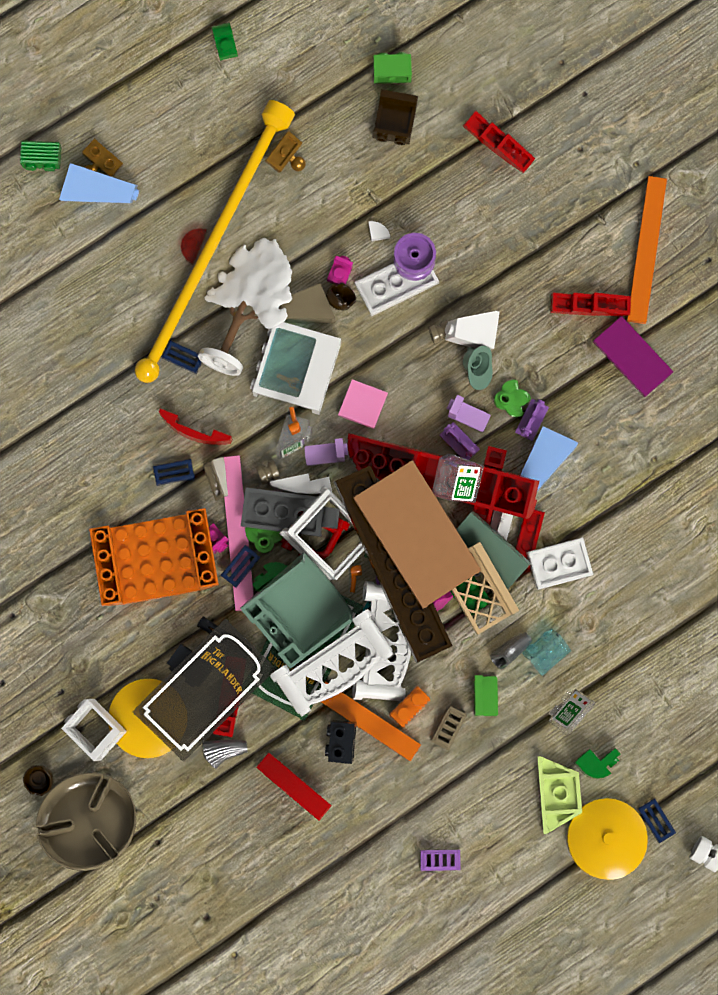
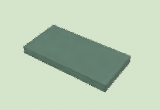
[456,511,531,590]

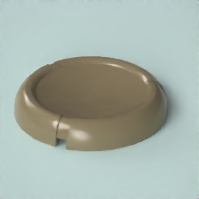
[36,773,137,871]

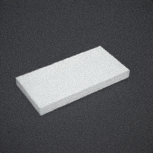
[354,256,439,316]

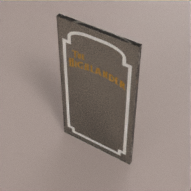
[132,618,276,762]

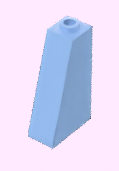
[59,163,139,203]
[520,426,578,491]

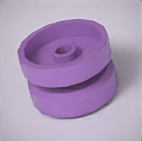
[394,233,436,281]

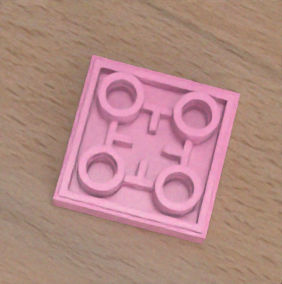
[338,379,388,429]

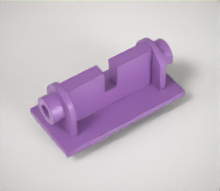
[515,399,549,441]
[439,422,480,461]

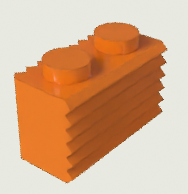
[389,686,430,728]

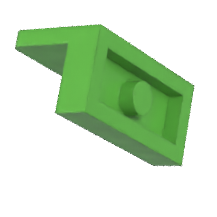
[474,675,498,716]

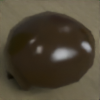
[326,283,357,311]
[23,765,54,796]

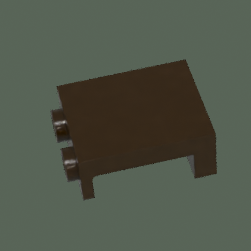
[373,89,418,145]

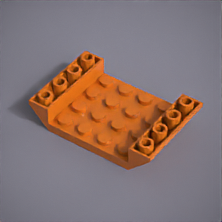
[89,508,219,606]

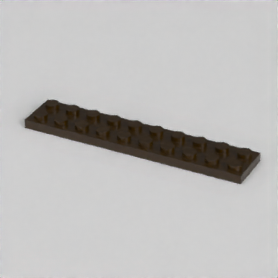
[334,466,453,663]

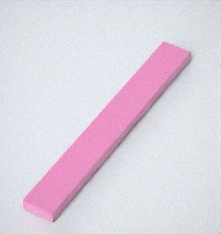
[224,456,254,611]

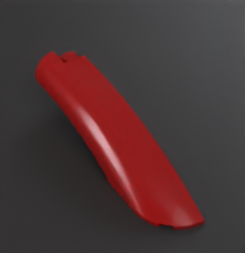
[347,433,540,519]

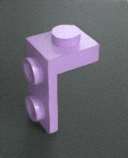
[447,395,490,432]
[304,438,348,466]

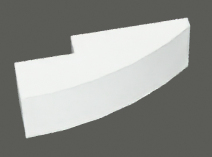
[270,474,332,497]

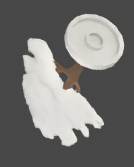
[198,238,292,376]

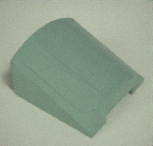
[240,552,353,669]

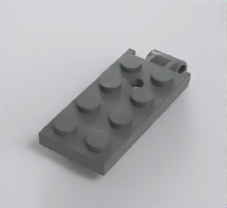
[240,487,340,537]

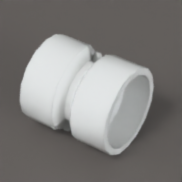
[689,836,718,872]

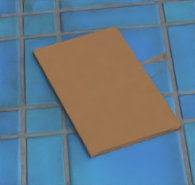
[353,460,481,609]

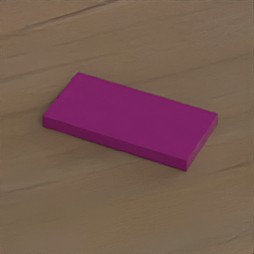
[593,316,673,398]

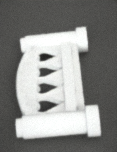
[352,581,411,701]
[270,609,394,717]

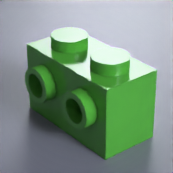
[373,52,412,83]

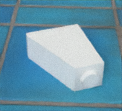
[445,311,499,350]

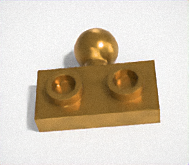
[265,131,306,173]
[82,138,123,177]

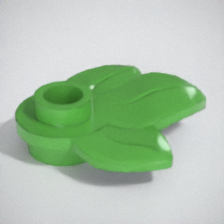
[494,380,531,417]
[245,527,283,553]

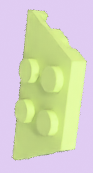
[537,756,582,834]

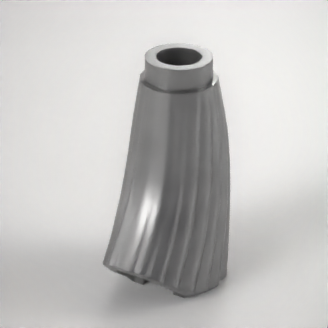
[490,632,532,670]
[203,739,248,769]

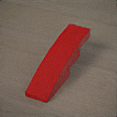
[463,111,536,173]
[550,292,631,316]
[256,753,332,821]

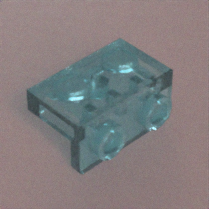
[522,629,571,676]

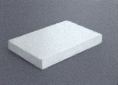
[526,537,593,590]

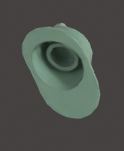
[462,345,493,390]

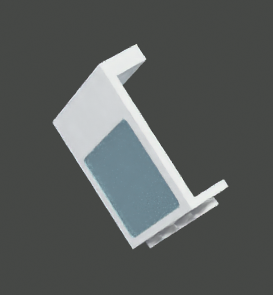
[250,322,341,415]

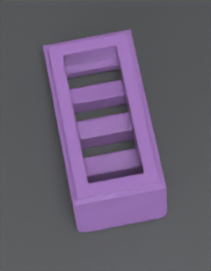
[420,850,461,871]

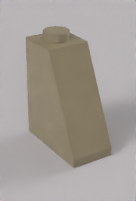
[279,283,335,324]

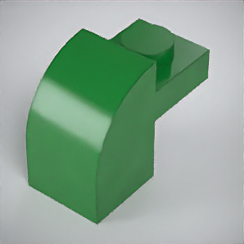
[211,22,238,61]
[252,562,287,592]
[573,748,620,779]

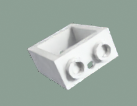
[61,699,127,761]

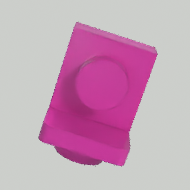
[327,256,353,285]
[209,523,229,554]

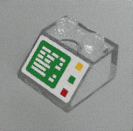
[276,414,313,459]
[432,454,484,503]
[548,689,596,735]

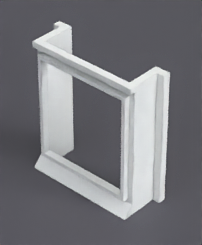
[279,485,364,580]

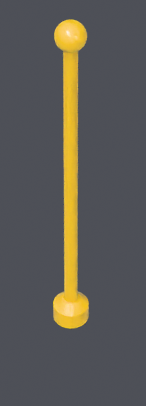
[135,100,295,383]

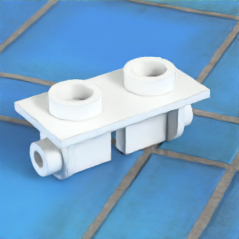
[490,510,513,541]

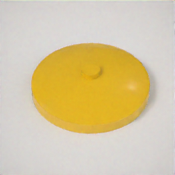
[108,679,188,758]
[567,798,648,880]

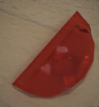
[181,228,207,265]

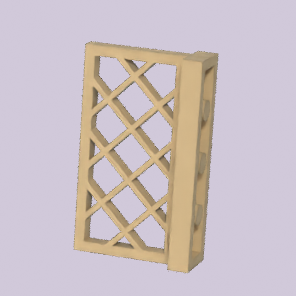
[451,542,519,635]

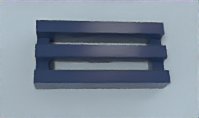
[162,340,202,374]
[153,459,195,486]
[221,545,261,588]
[637,798,676,843]

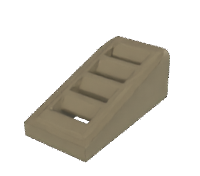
[203,457,228,501]
[431,706,467,751]

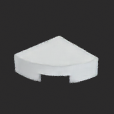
[368,221,390,241]

